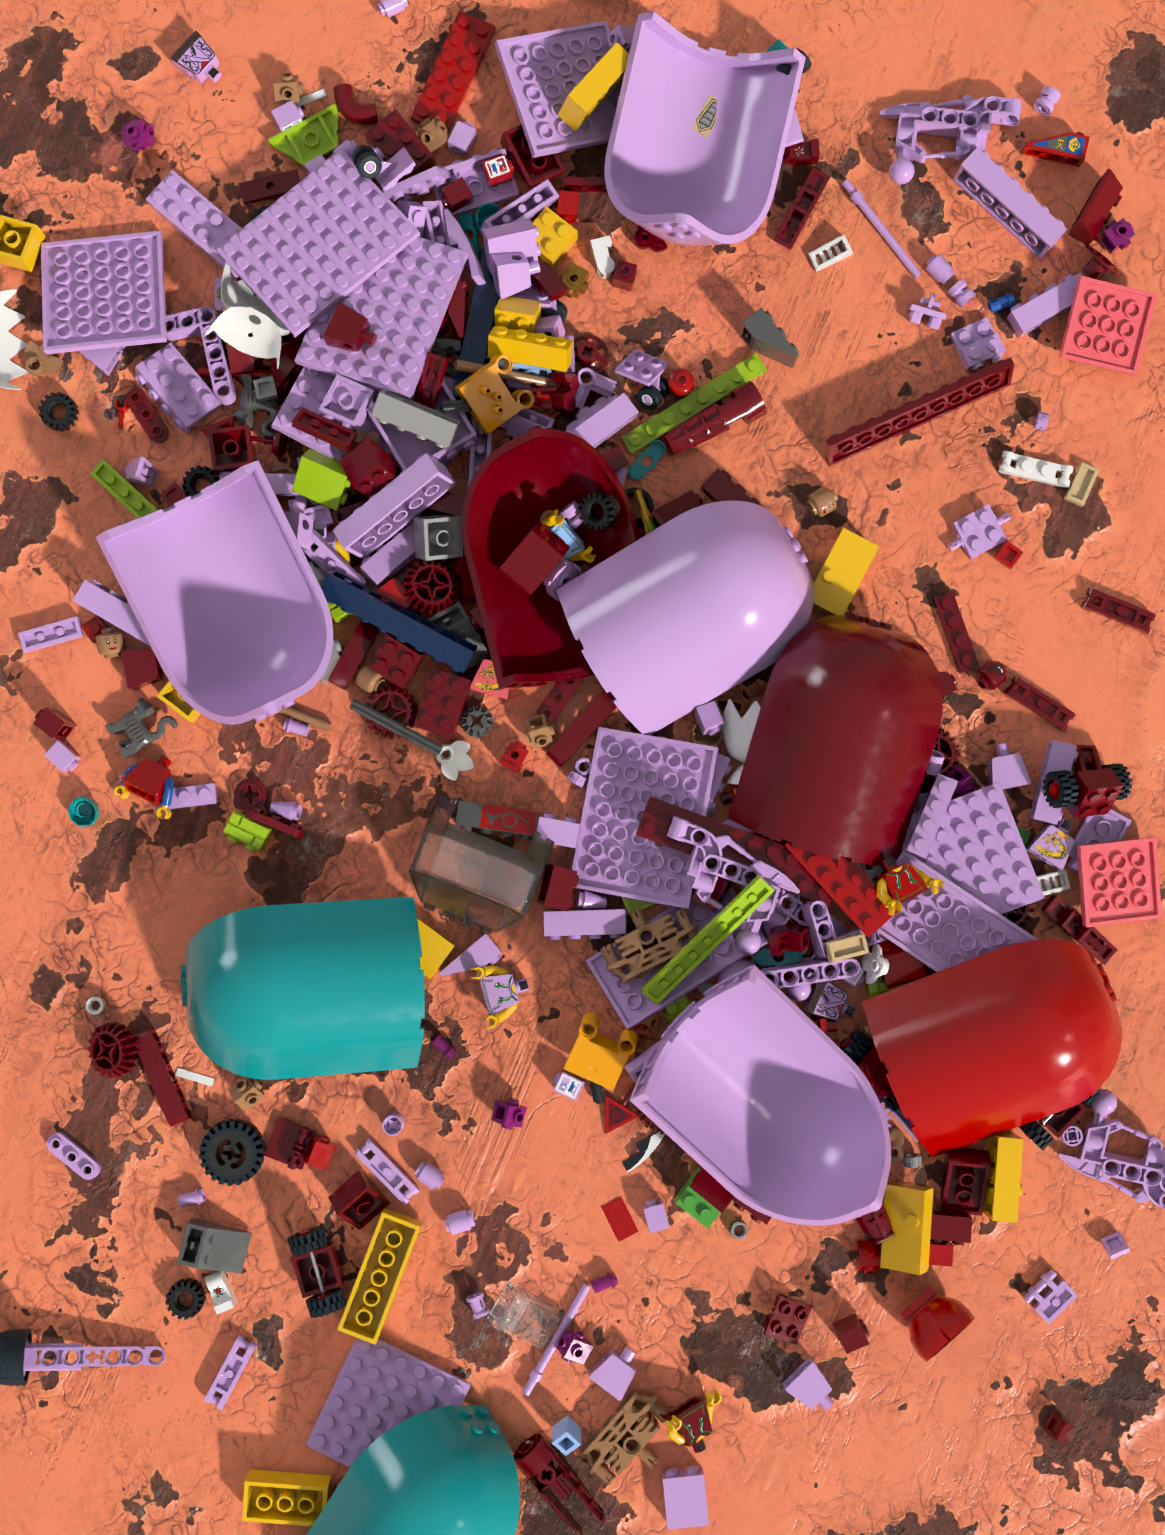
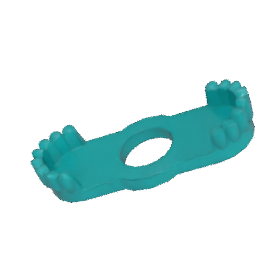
[458,213,483,259]
[628,440,666,481]
[754,949,804,967]

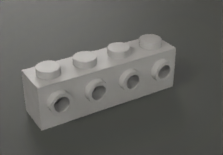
[371,389,460,448]

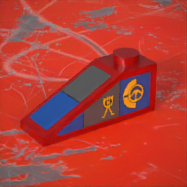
[1021,132,1090,167]

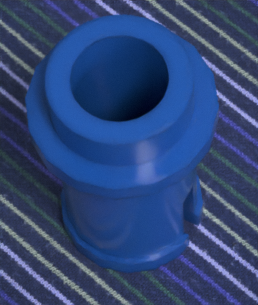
[988,293,1015,313]

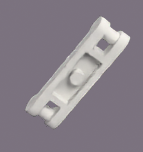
[998,451,1074,488]

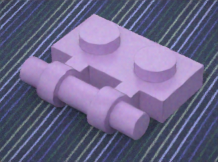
[1023,1269,1078,1324]

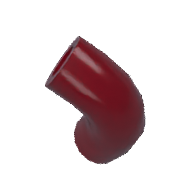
[333,84,378,125]

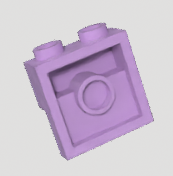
[949,317,1006,371]
[318,374,375,432]

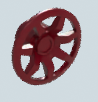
[1083,245,1120,280]
[574,335,609,378]

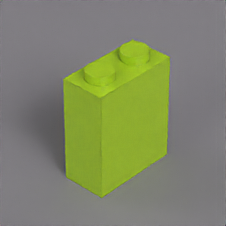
[292,448,352,511]

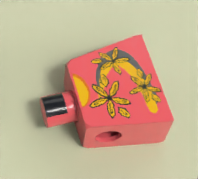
[470,659,510,701]

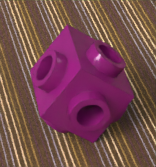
[122,118,155,151]
[1099,218,1135,254]
[945,766,976,799]
[491,1098,527,1130]
[556,1330,593,1365]

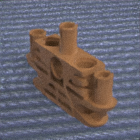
[601,908,698,984]
[581,1389,669,1486]

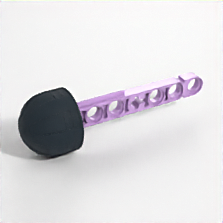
[0,1329,166,1386]

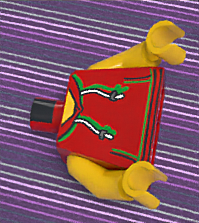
[877,856,944,916]

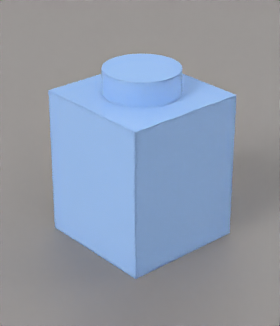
[552,1415,582,1456]

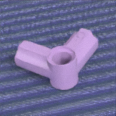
[574,368,617,409]

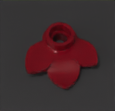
[633,225,668,252]

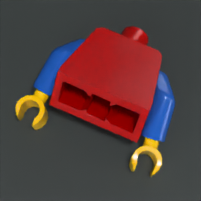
[114,756,174,819]

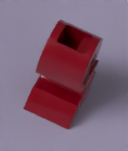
[551,372,580,412]

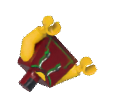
[664,1390,722,1453]

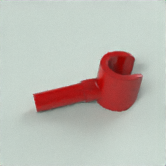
[115,399,129,430]

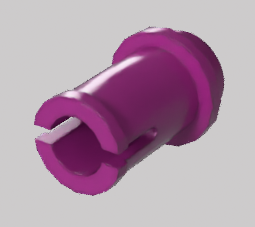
[431,1034,457,1060]
[591,1272,618,1293]

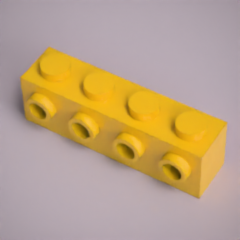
[488,326,573,372]

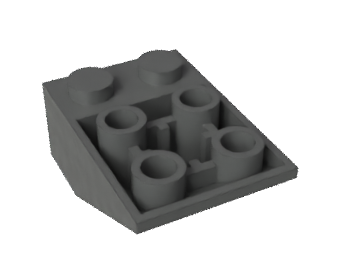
[739,307,799,368]
[428,601,491,676]
[177,1218,252,1274]

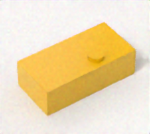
[557,42,629,132]
[813,528,879,616]
[388,897,456,979]
[983,1132,1024,1223]
[880,1181,933,1275]
[242,1469,331,1526]

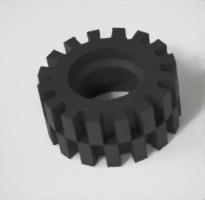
[38,392,79,432]
[182,465,219,497]
[579,491,619,530]
[165,1278,206,1320]

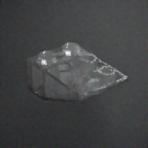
[487,1282,565,1350]

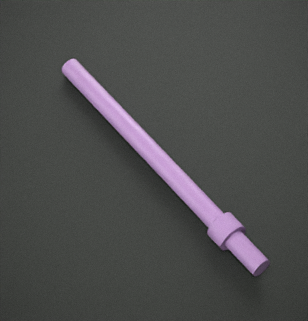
[842,179,921,278]
[522,1283,591,1396]

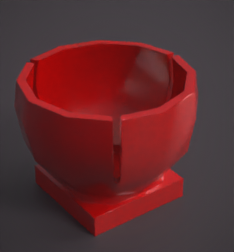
[899,1286,975,1362]

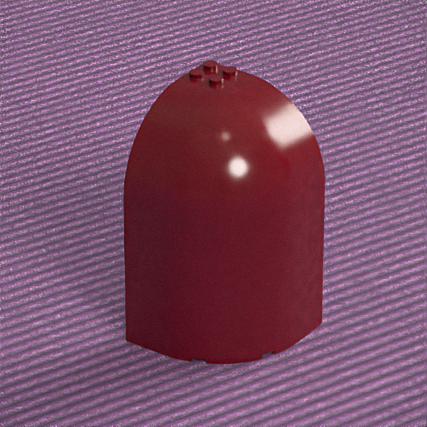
[461,426,640,688]
[728,614,943,865]

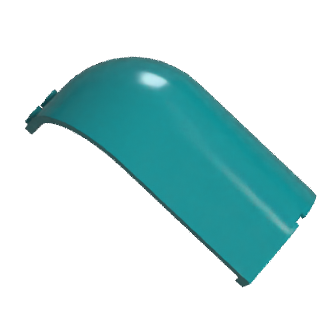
[180,897,425,1080]
[306,1405,520,1535]

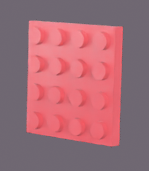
[1058,276,1157,375]
[1077,837,1162,928]

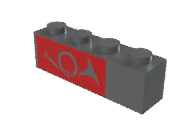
[455,801,540,840]

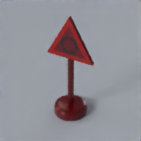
[201,415,288,457]
[605,1053,642,1134]

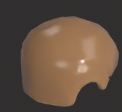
[691,723,723,747]

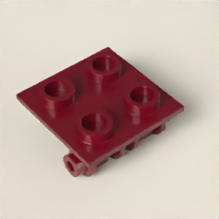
[264,1117,317,1170]
[763,1293,812,1345]

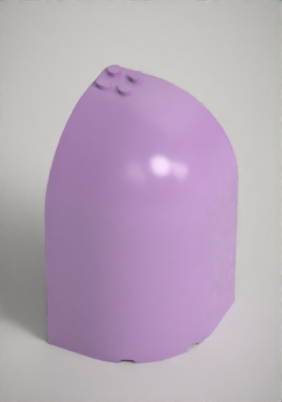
[604,11,806,246]
[96,460,333,725]
[556,501,814,736]
[630,965,891,1226]

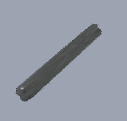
[350,699,443,755]

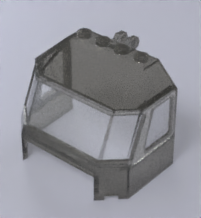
[408,795,555,935]

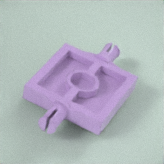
[947,504,1011,559]

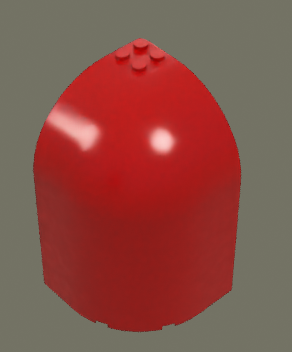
[862,939,1122,1157]

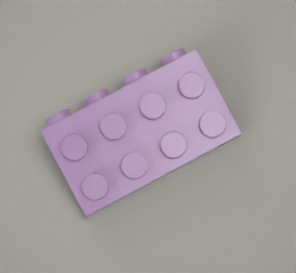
[433,148,519,217]
[135,343,222,434]

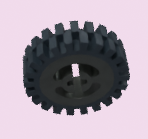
[199,1119,266,1186]

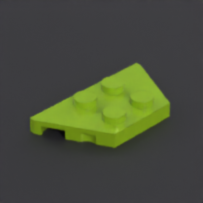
[268,103,339,168]

